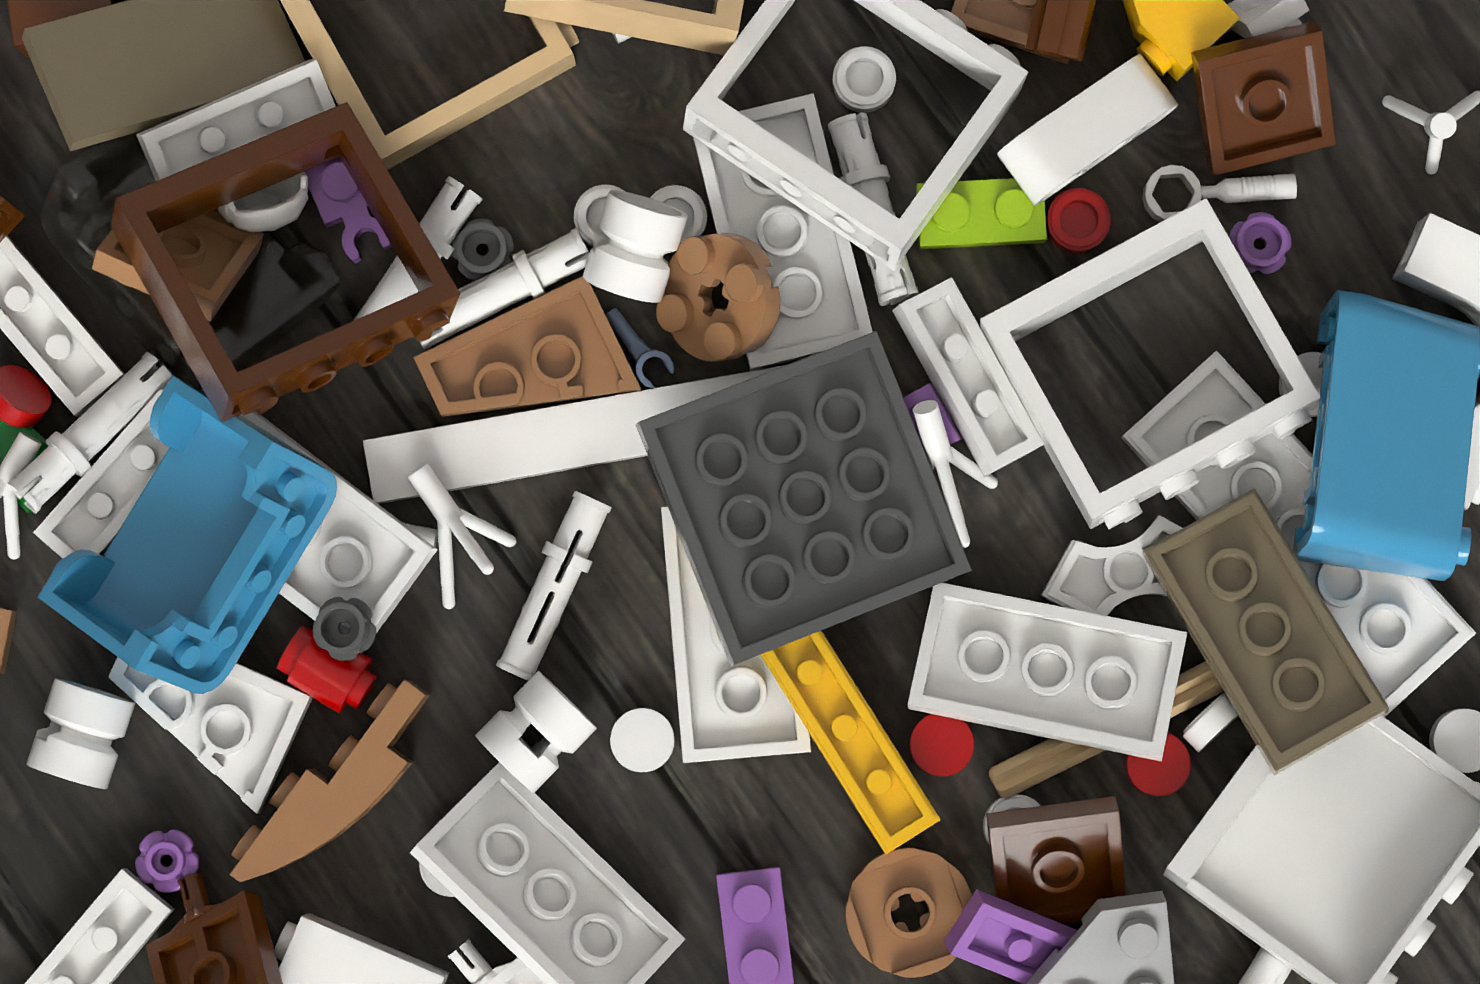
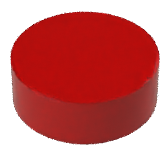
[1046,188,1111,254]
[0,365,51,428]
[909,714,974,776]
[1124,733,1191,796]

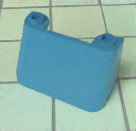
[1293,290,1480,581]
[38,375,337,694]

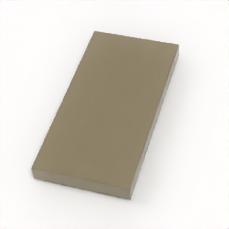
[22,0,305,151]
[1143,488,1389,775]

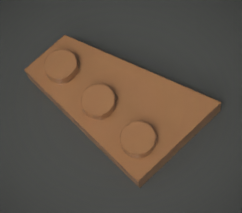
[413,276,642,417]

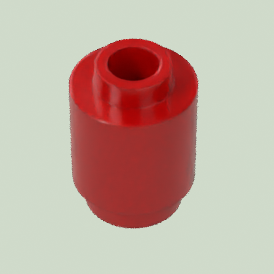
[277,625,377,714]

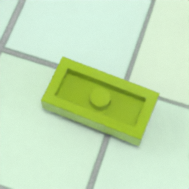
[915,178,1047,250]

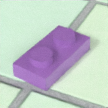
[716,866,794,984]
[944,889,1078,984]

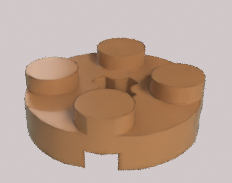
[656,233,781,362]
[845,847,972,978]

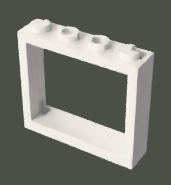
[683,0,1028,270]
[980,198,1321,529]

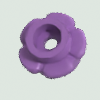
[1229,212,1291,274]
[135,829,199,893]

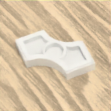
[1041,515,1183,616]

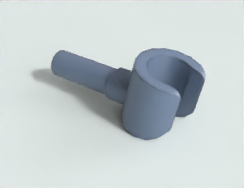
[606,308,674,388]

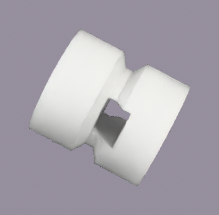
[583,190,688,303]
[475,671,597,793]
[26,678,135,789]

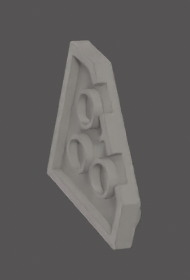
[1025,891,1174,984]

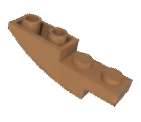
[230,680,431,882]

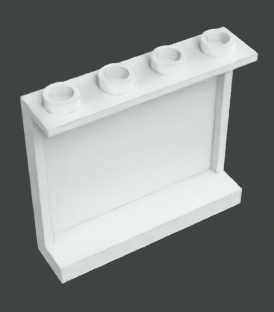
[1163,715,1480,984]

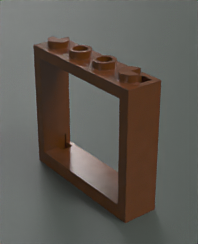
[111,102,460,422]

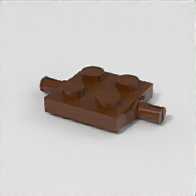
[146,873,283,984]

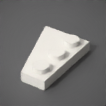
[108,657,312,814]

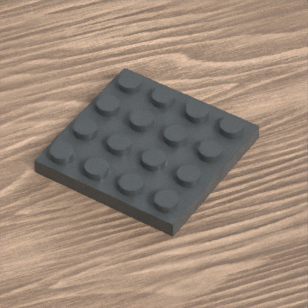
[636,331,972,666]

